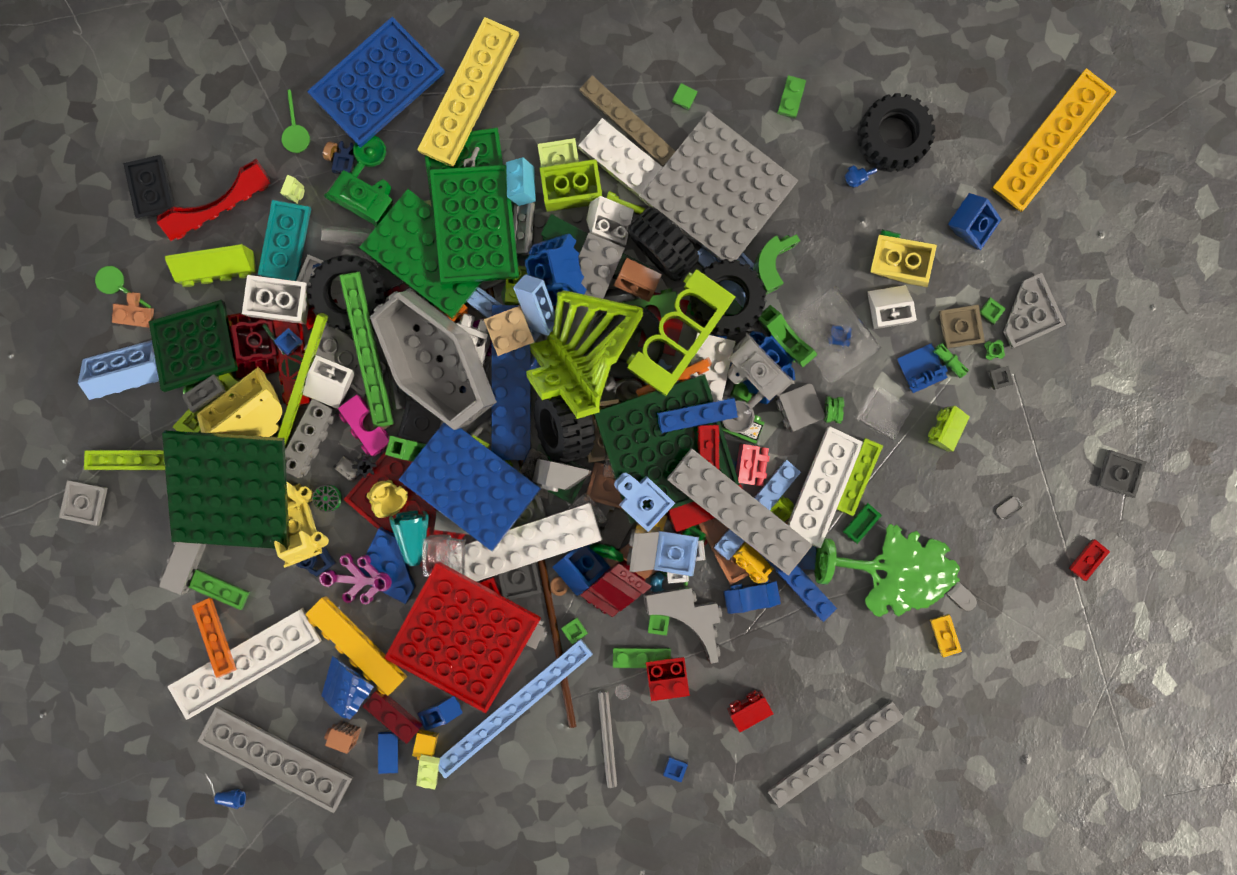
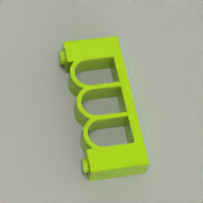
[626,269,736,396]

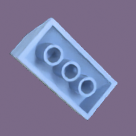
[78,340,159,400]

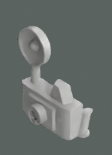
[722,333,795,433]

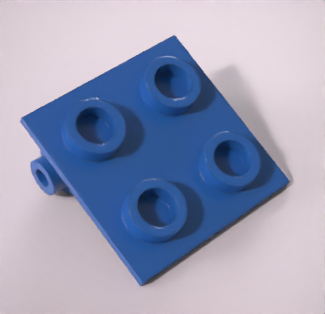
[897,343,948,393]

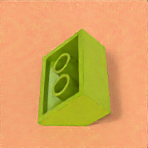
[540,159,602,212]

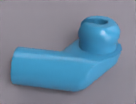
[651,572,664,592]

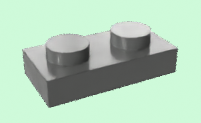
[182,375,226,413]

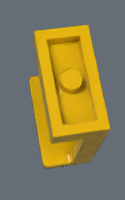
[733,542,774,584]

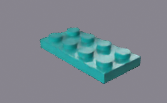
[258,200,311,281]

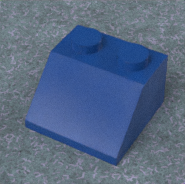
[948,193,1002,251]
[552,544,610,596]

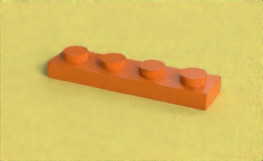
[636,357,712,396]
[192,598,237,678]

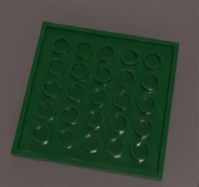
[593,374,740,524]
[162,430,290,549]

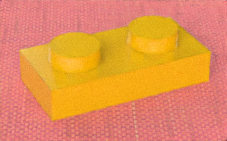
[930,614,962,657]

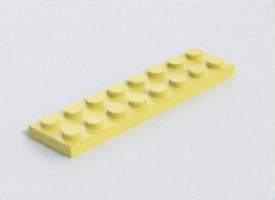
[417,17,519,167]

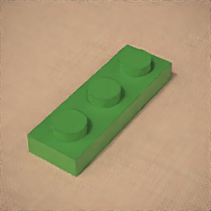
[613,647,671,668]

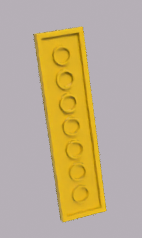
[991,68,1116,212]

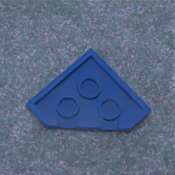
[359,527,416,604]

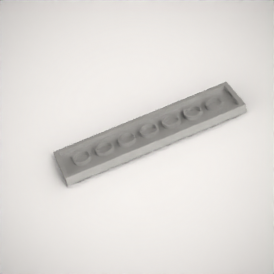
[667,448,812,576]
[197,706,353,813]

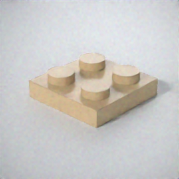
[484,306,534,356]

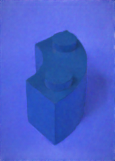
[724,579,781,614]

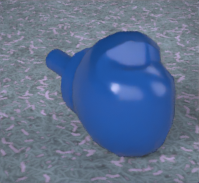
[845,165,877,188]

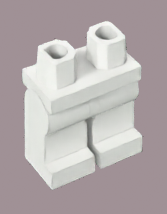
[456,314,491,368]

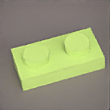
[280,175,305,204]
[416,754,440,790]

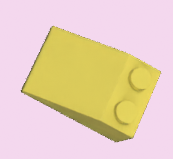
[871,235,937,287]

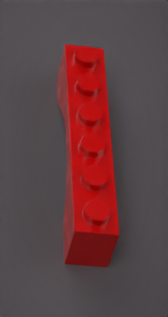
[157,159,270,241]

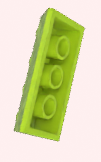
[165,244,257,287]

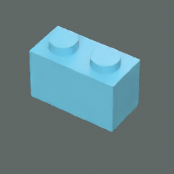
[506,157,536,206]

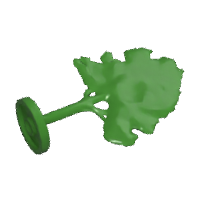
[814,524,960,617]

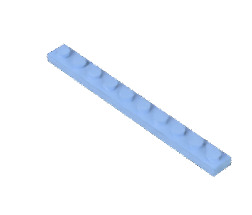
[439,639,593,778]

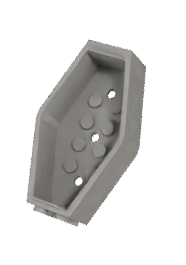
[370,291,497,430]

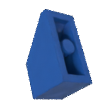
[417,696,463,731]

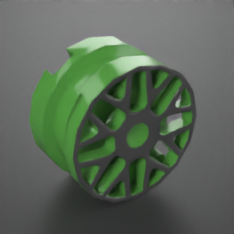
[824,396,844,423]

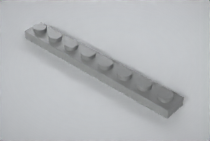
[767,701,904,808]

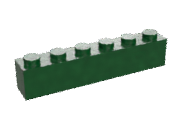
[541,214,654,280]

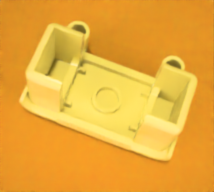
[274,482,329,568]

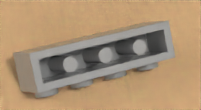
[285,399,337,478]

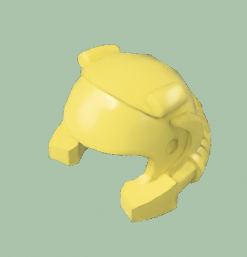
[367,480,408,518]

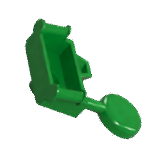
[324,136,393,227]

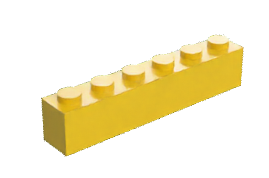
[305,596,407,696]

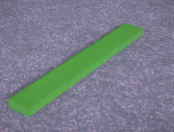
[339,271,394,428]

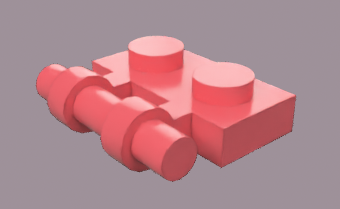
[736,444,770,486]

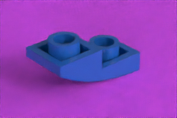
[378,732,398,774]

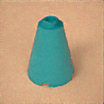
[389,511,429,566]

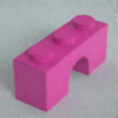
[338,395,390,456]

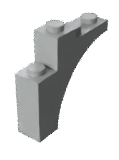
[643,586,722,664]

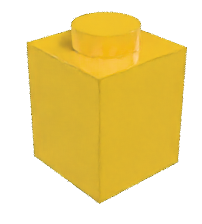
[412,729,439,760]

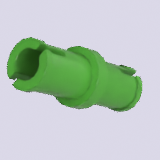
[933,343,969,378]

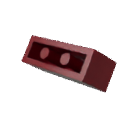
[362,690,422,744]

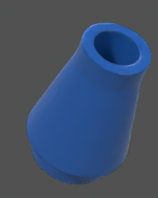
[214,789,246,809]

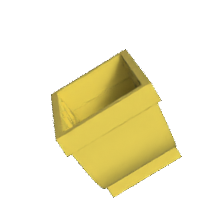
[197,367,282,437]

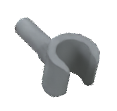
[464,147,480,168]

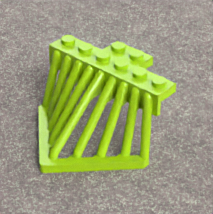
[526,290,643,419]

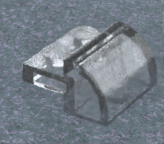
[422,535,465,577]

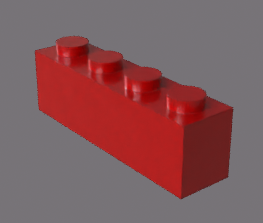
[667,484,743,533]

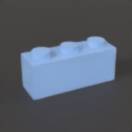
[513,275,555,336]

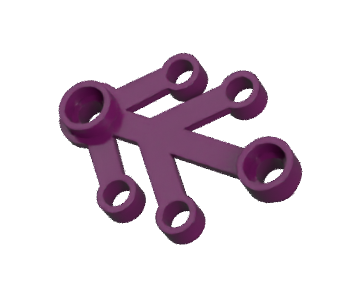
[319,553,392,605]

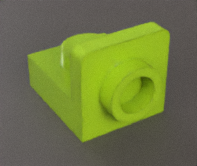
[770,496,794,522]

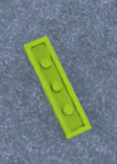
[837,438,883,516]

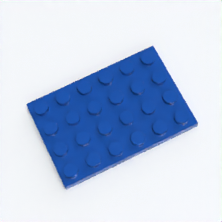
[307,17,445,148]
[399,422,541,552]

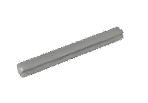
[598,691,617,788]

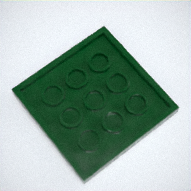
[149,299,238,392]

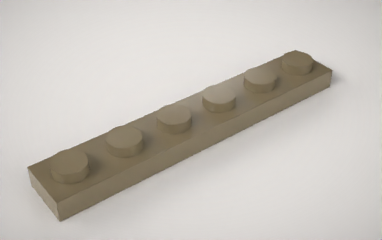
[579,75,676,167]

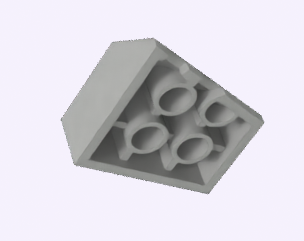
[532,459,592,492]

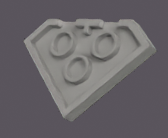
[1003,273,1066,349]

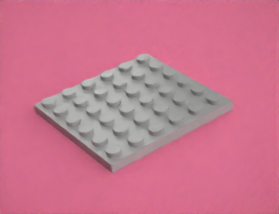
[639,111,799,261]

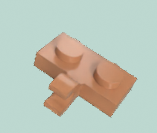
[112,292,154,328]

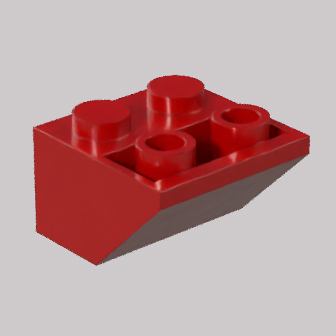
[646,657,690,701]
[727,690,773,733]

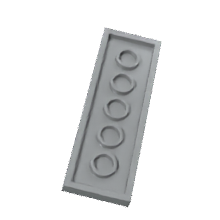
[545,232,625,351]

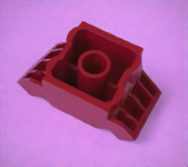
[227,313,277,378]
[579,559,652,617]

